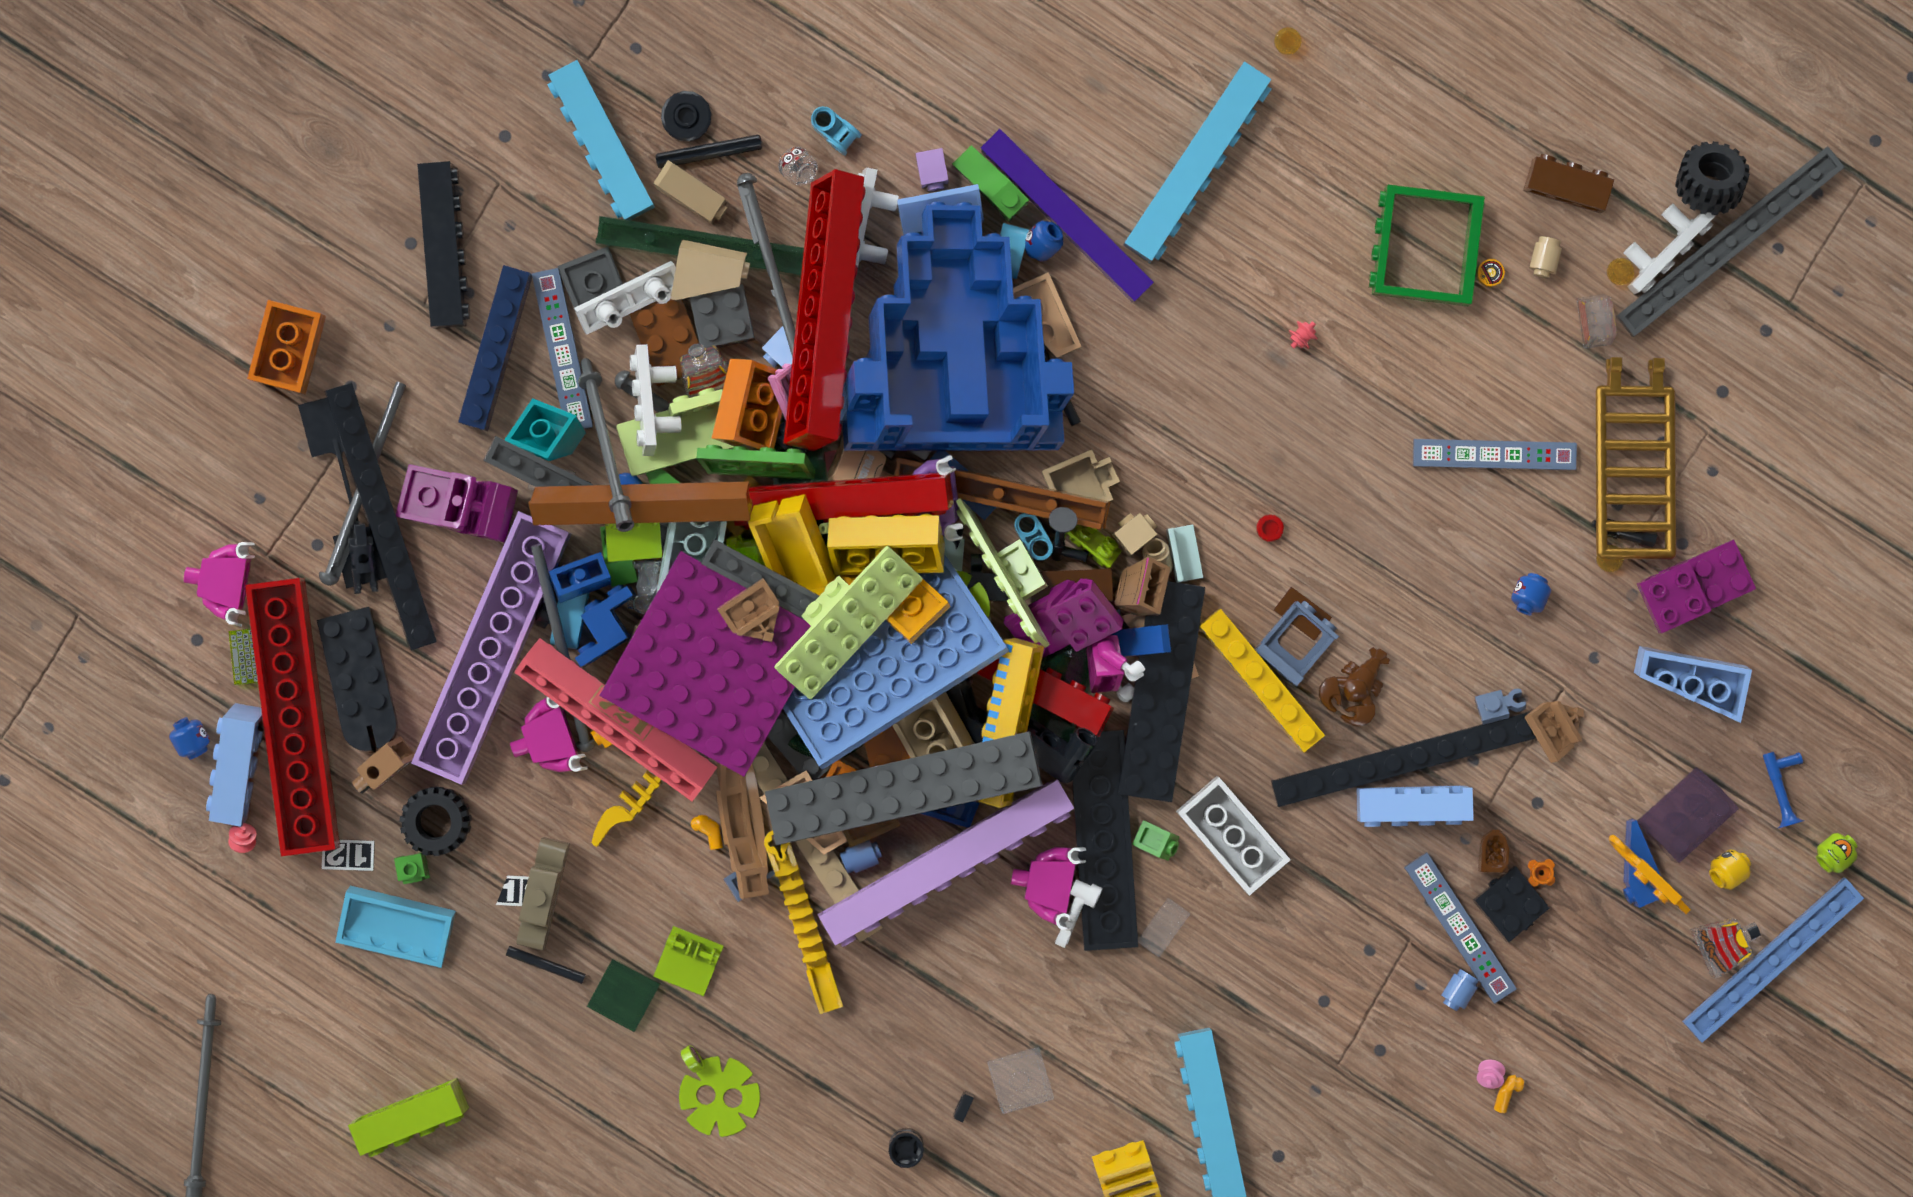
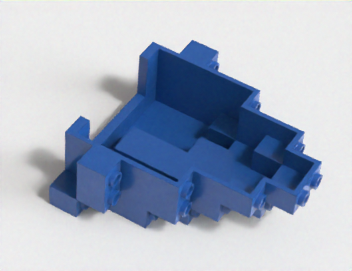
[842,202,1074,451]

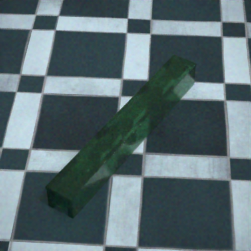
[595,216,804,277]

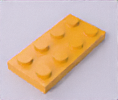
[838,575,951,644]

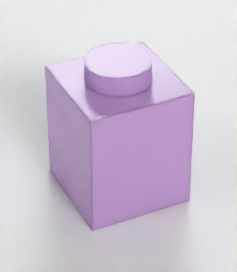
[916,148,948,191]

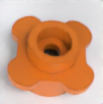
[1527,859,1555,887]

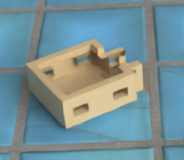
[1041,450,1120,501]

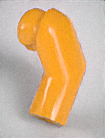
[691,815,723,850]
[1494,1075,1524,1113]

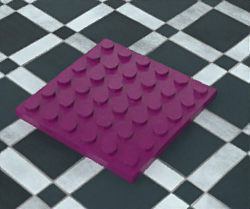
[599,551,811,777]

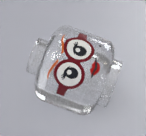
[778,146,819,187]

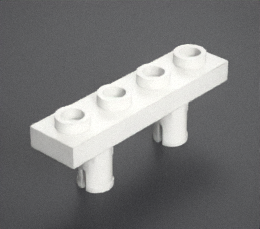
[856,168,899,267]
[1623,204,1716,294]
[574,261,676,334]
[630,345,681,456]

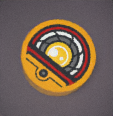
[1476,259,1505,287]

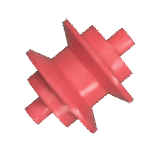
[1289,321,1318,349]
[228,823,257,853]

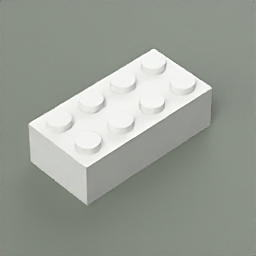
[1176,776,1290,896]

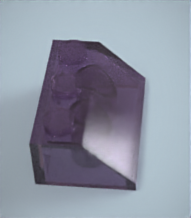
[1637,767,1739,863]

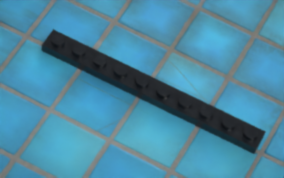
[324,382,437,651]
[1271,711,1536,807]

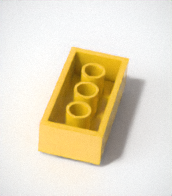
[827,514,945,575]

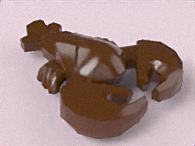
[1318,647,1390,727]

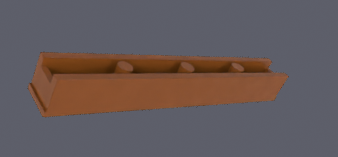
[894,456,1111,530]
[529,482,753,525]

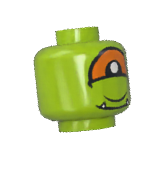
[1816,833,1858,873]

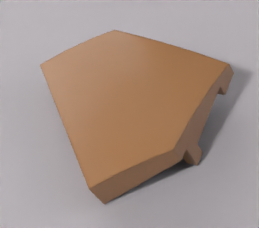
[717,578,779,642]
[1525,701,1584,763]

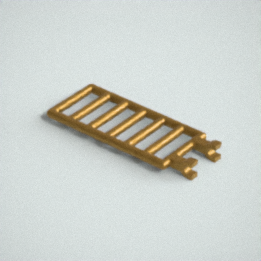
[1596,357,1676,559]

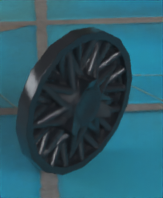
[661,91,712,142]

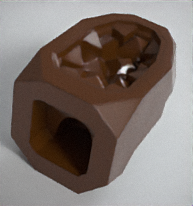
[1478,829,1509,873]

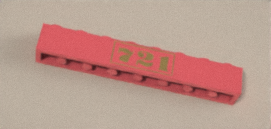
[514,638,717,802]

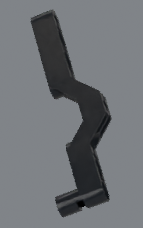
[946,676,1098,783]

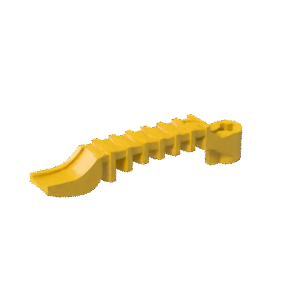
[591,770,662,847]
[764,830,844,1014]

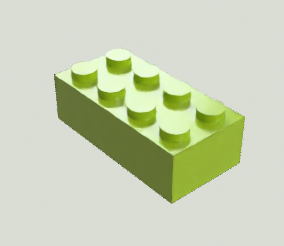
[348,1078,469,1157]

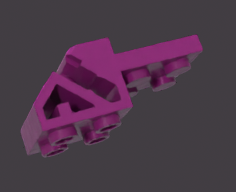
[396,464,518,543]
[1637,539,1756,633]
[1004,579,1123,658]

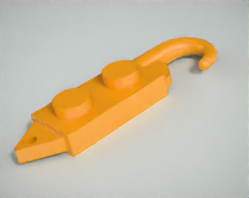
[1608,835,1691,914]

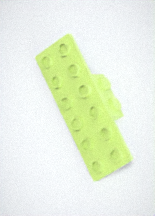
[616,388,785,477]
[956,498,1050,648]
[774,546,922,699]

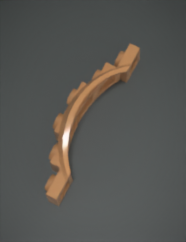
[716,763,769,899]

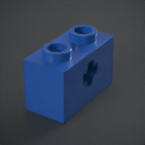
[549,552,611,603]

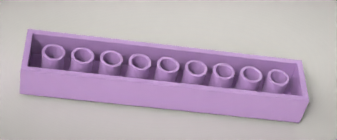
[411,511,572,785]
[817,780,1074,947]

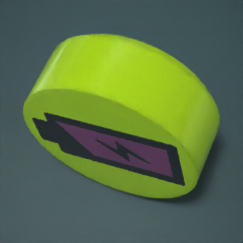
[681,1045,705,1073]

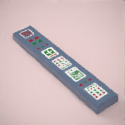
[532,268,593,429]
[1413,439,1577,470]
[1404,852,1517,1004]

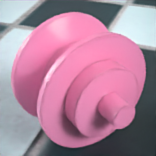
[1477,1060,1505,1089]

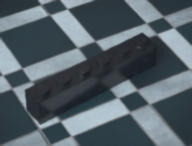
[417,161,470,329]

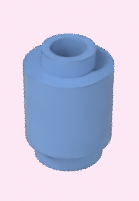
[840,839,882,873]
[1441,969,1479,1011]

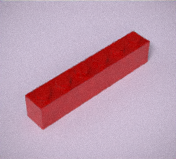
[976,658,1114,737]

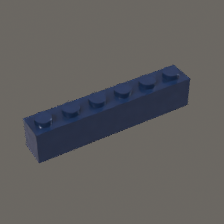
[458,265,532,432]

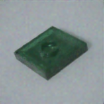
[586,958,661,1032]

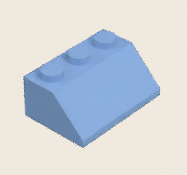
[897,184,984,236]

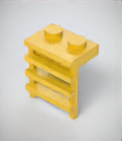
[1092,1140,1161,1197]

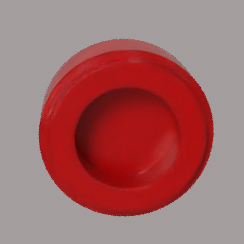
[1256,514,1284,542]

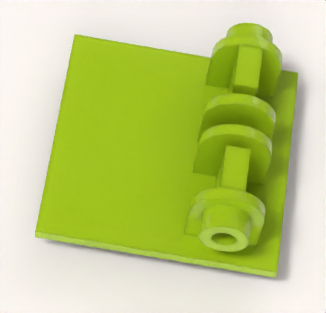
[605,523,662,562]
[1066,525,1122,568]
[653,926,724,996]

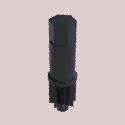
[1591,519,1658,547]

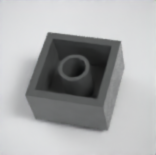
[690,284,755,350]

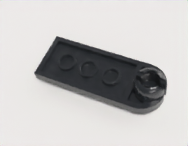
[316,607,398,753]

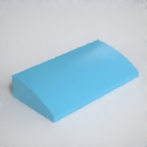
[335,885,456,968]

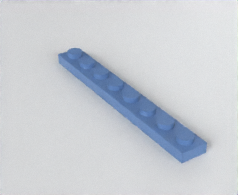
[1682,877,1864,1043]

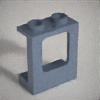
[1254,601,1339,686]

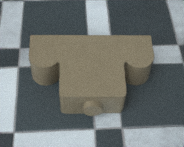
[516,837,570,951]

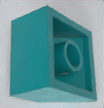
[505,398,586,461]

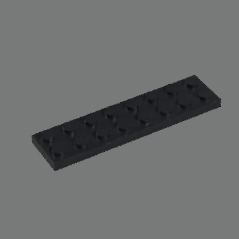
[1118,581,1205,802]
[1069,730,1138,951]

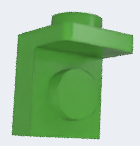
[1132,820,1179,861]

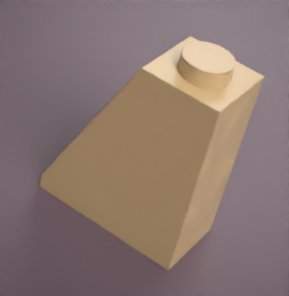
[653,160,728,224]
[670,240,750,300]

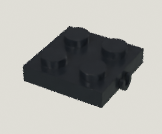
[1473,866,1550,943]

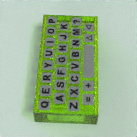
[228,629,258,685]

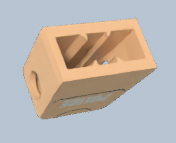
[825,437,894,481]

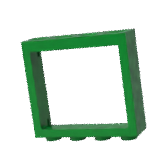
[1368,184,1485,307]

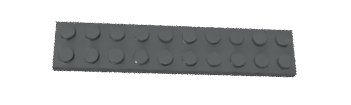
[765,732,1043,845]

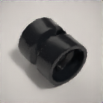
[888,1128,924,1168]

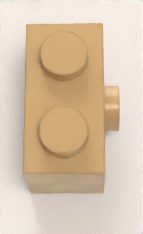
[1112,513,1157,556]

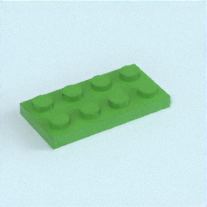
[696,445,815,479]

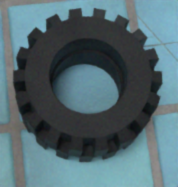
[1675,141,1750,215]
[399,787,472,856]

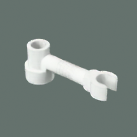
[1055,880,1103,948]

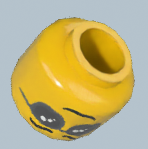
[1709,849,1751,890]

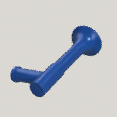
[1763,752,1805,829]

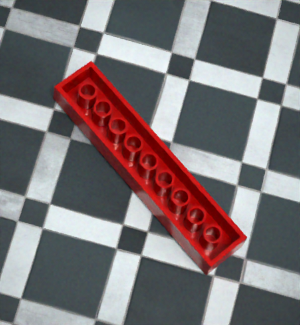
[784,169,866,451]
[245,578,341,857]

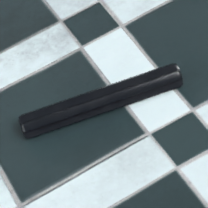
[656,134,762,168]

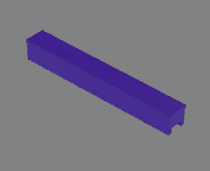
[981,129,1154,303]

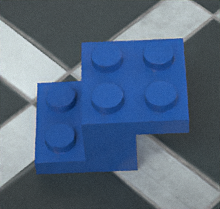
[575,585,637,667]

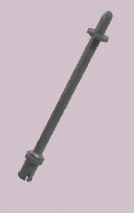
[578,358,634,532]
[184,994,221,1197]

